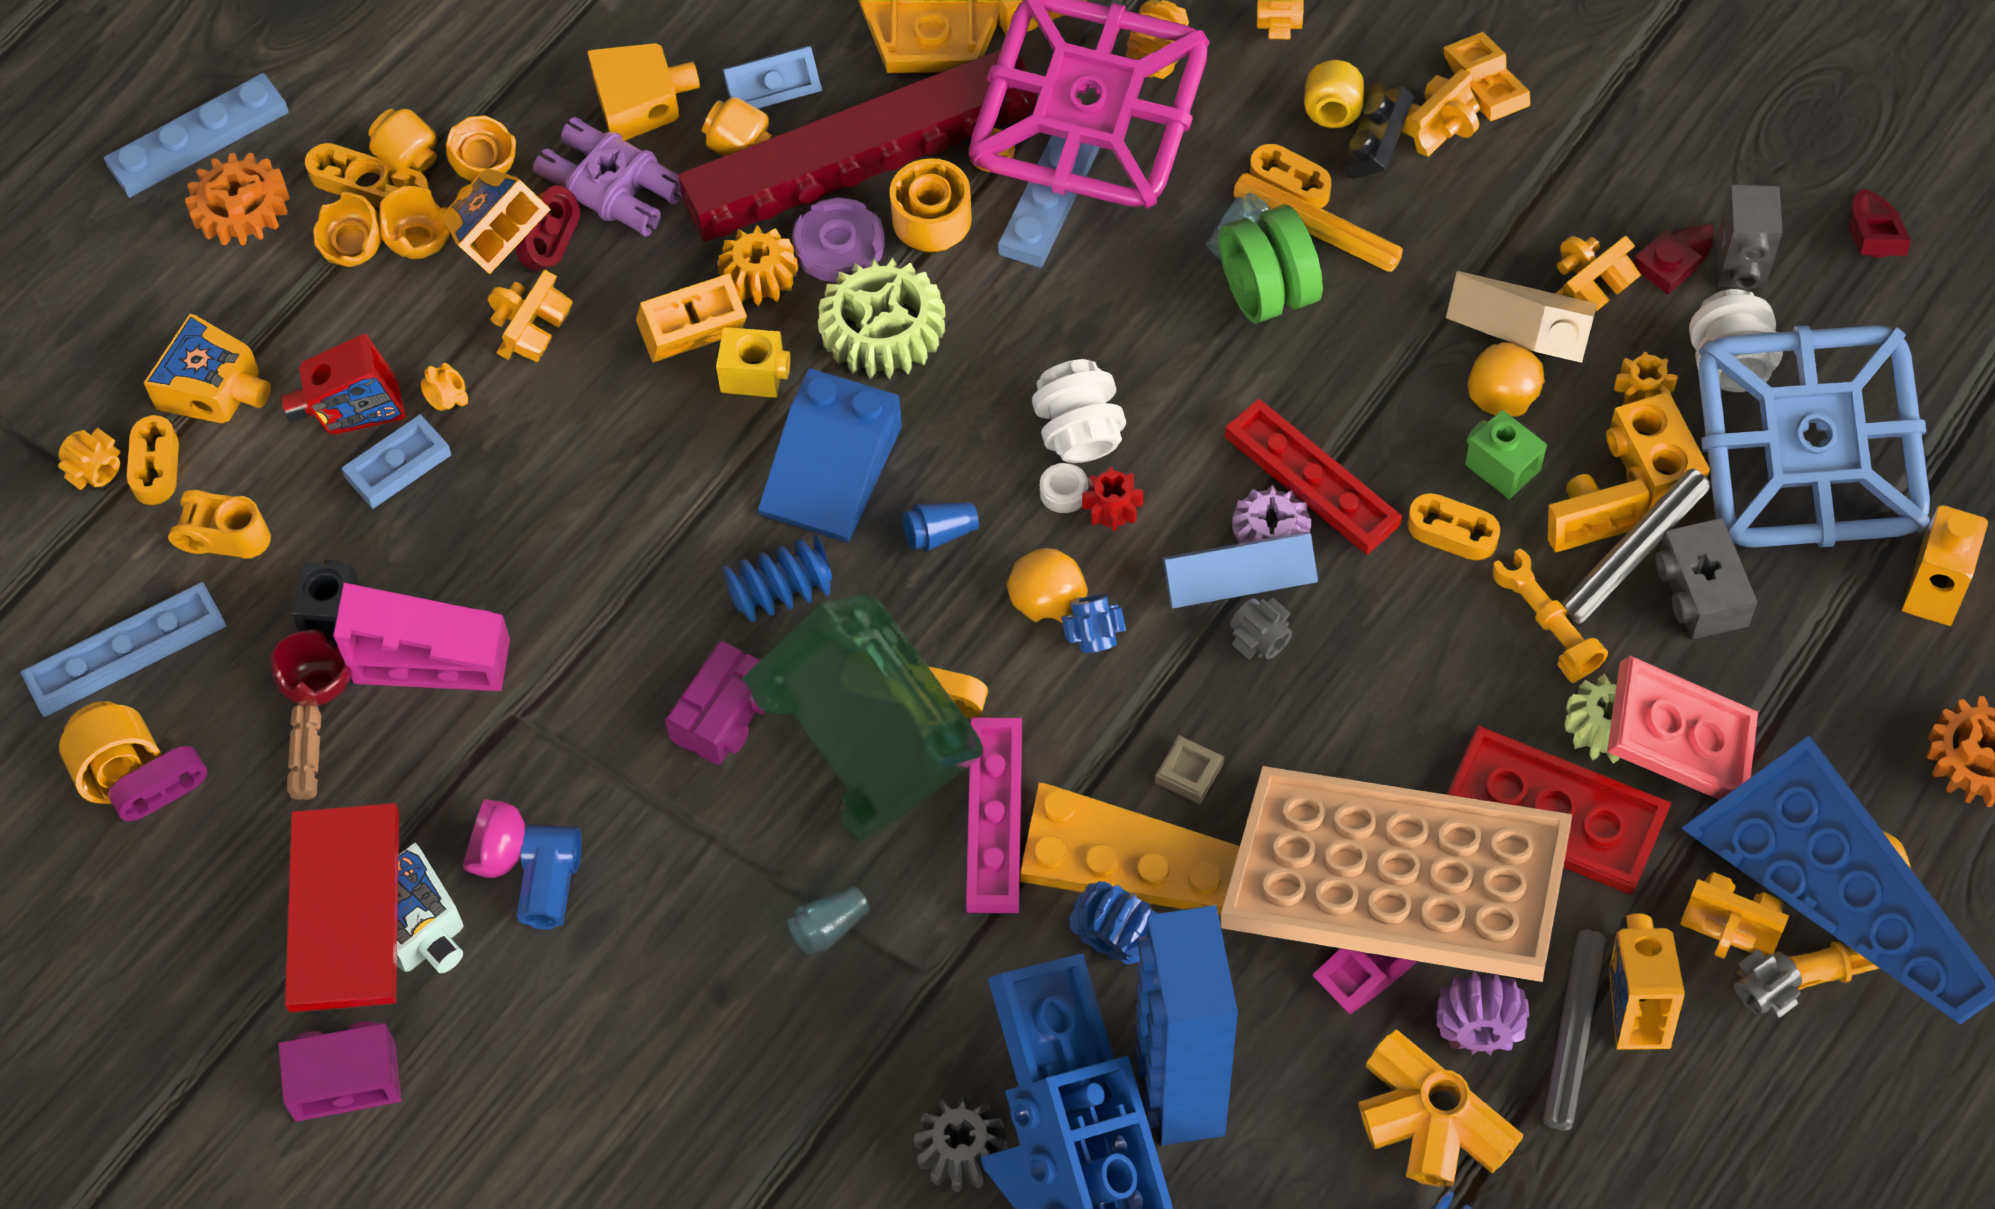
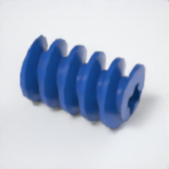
[722,534,832,623]

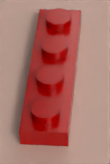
[1225,399,1402,555]

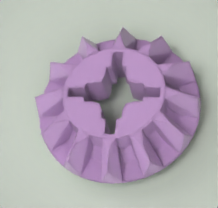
[1232,484,1311,543]

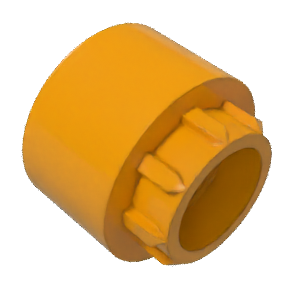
[890,158,972,252]
[59,701,161,804]

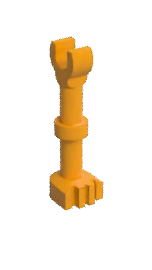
[1492,549,1608,684]

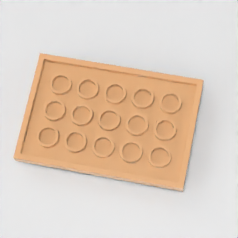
[1221,766,1572,982]

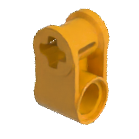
[168,490,271,559]

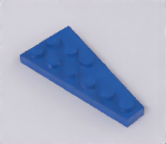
[1681,736,1995,1024]

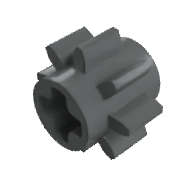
[1230,598,1292,660]
[1734,949,1802,1018]

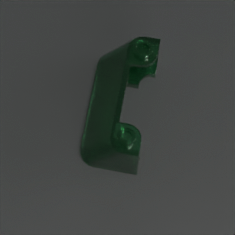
[743,595,983,842]

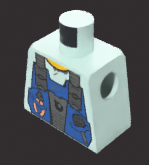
[397,843,464,973]

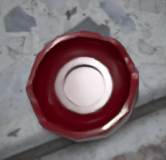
[270,630,352,706]

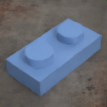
[722,45,822,108]
[341,414,451,509]

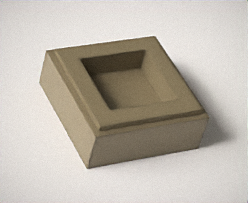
[1155,735,1224,805]

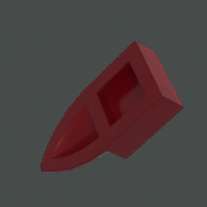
[1849,188,1911,258]
[1633,224,1713,295]

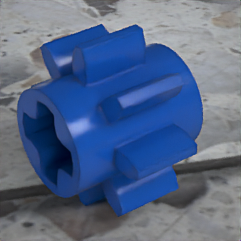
[1061,594,1126,653]

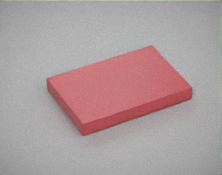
[1607,656,1758,800]

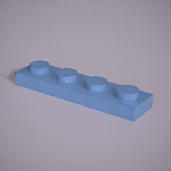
[104,73,289,198]
[998,135,1100,268]

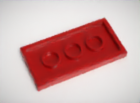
[1446,725,1671,896]
[285,803,399,1012]

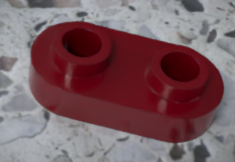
[515,185,580,271]

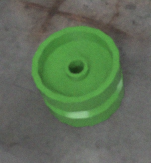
[1218,203,1323,324]

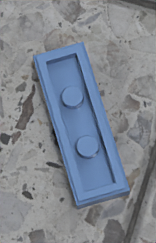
[1162,531,1318,608]

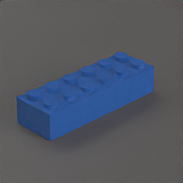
[1134,905,1238,1146]

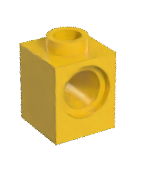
[716,327,790,398]

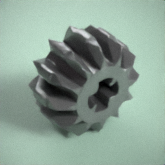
[914,1096,1007,1193]

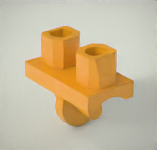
[1401,69,1480,157]
[1555,236,1641,312]
[488,270,573,362]
[1680,872,1789,959]

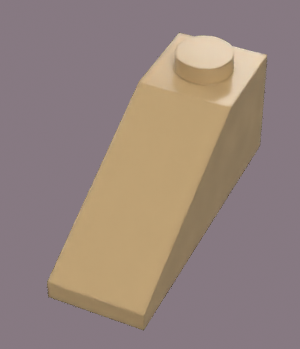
[1446,271,1597,363]

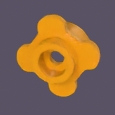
[421,363,468,411]

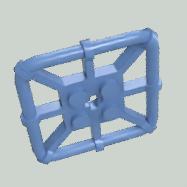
[1698,325,1930,548]

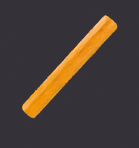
[1234,173,1403,272]

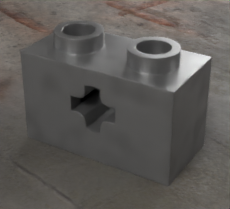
[1715,184,1782,290]
[1655,518,1757,640]

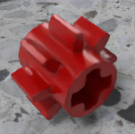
[1082,467,1143,531]

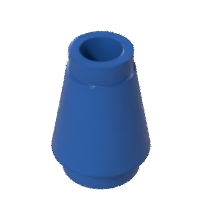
[902,501,979,552]

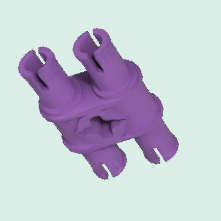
[533,117,682,236]

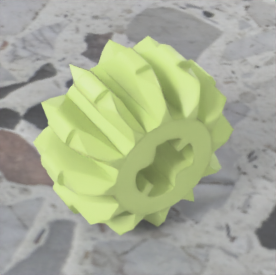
[1564,673,1620,764]

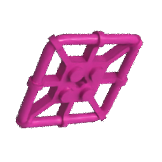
[968,0,1209,209]

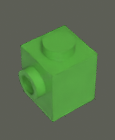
[1465,410,1547,500]

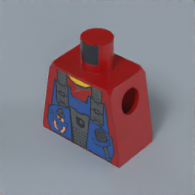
[281,333,406,435]

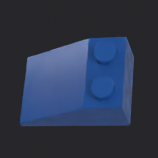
[758,368,902,543]

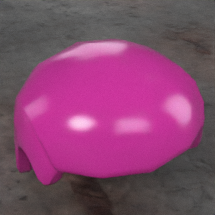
[463,799,526,878]

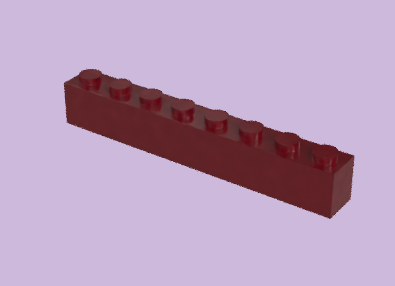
[678,50,1037,242]

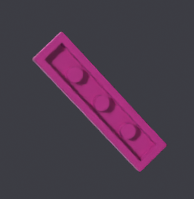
[966,718,1022,913]

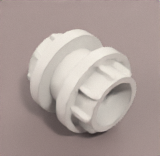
[1689,289,1783,392]
[1032,359,1126,463]

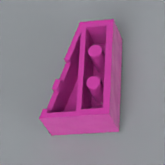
[334,583,510,691]

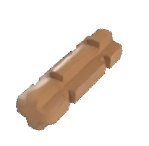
[287,705,321,800]

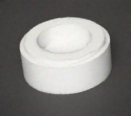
[1040,463,1088,513]

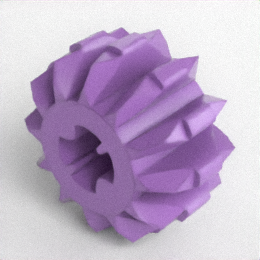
[1436,971,1529,1055]

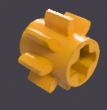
[1257,0,1303,40]
[1614,352,1678,405]
[58,428,120,490]

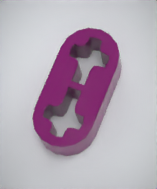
[108,746,208,821]

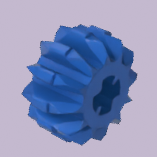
[1069,881,1157,964]

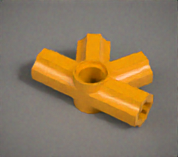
[1358,1029,1523,1187]

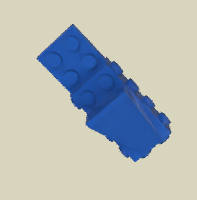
[980,953,1173,1209]

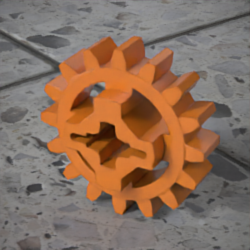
[185,153,290,245]
[1926,696,1995,807]

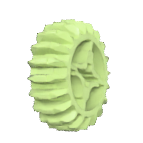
[818,257,946,379]

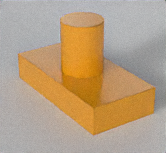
[1548,474,1649,553]

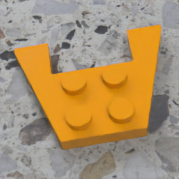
[858,0,1000,73]

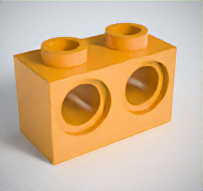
[636,273,747,363]
[1606,391,1710,511]

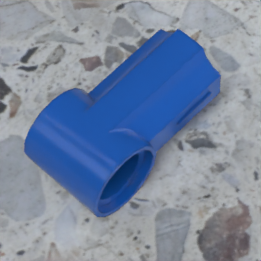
[517,824,582,930]

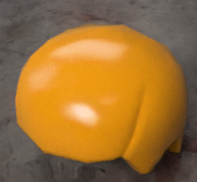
[446,115,516,182]
[379,185,450,259]
[313,192,383,267]
[1467,342,1545,417]
[1006,548,1088,623]

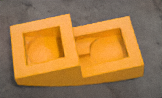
[1443,32,1530,122]

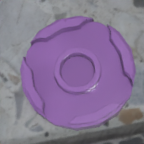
[791,198,885,282]

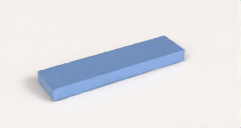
[20,582,227,717]

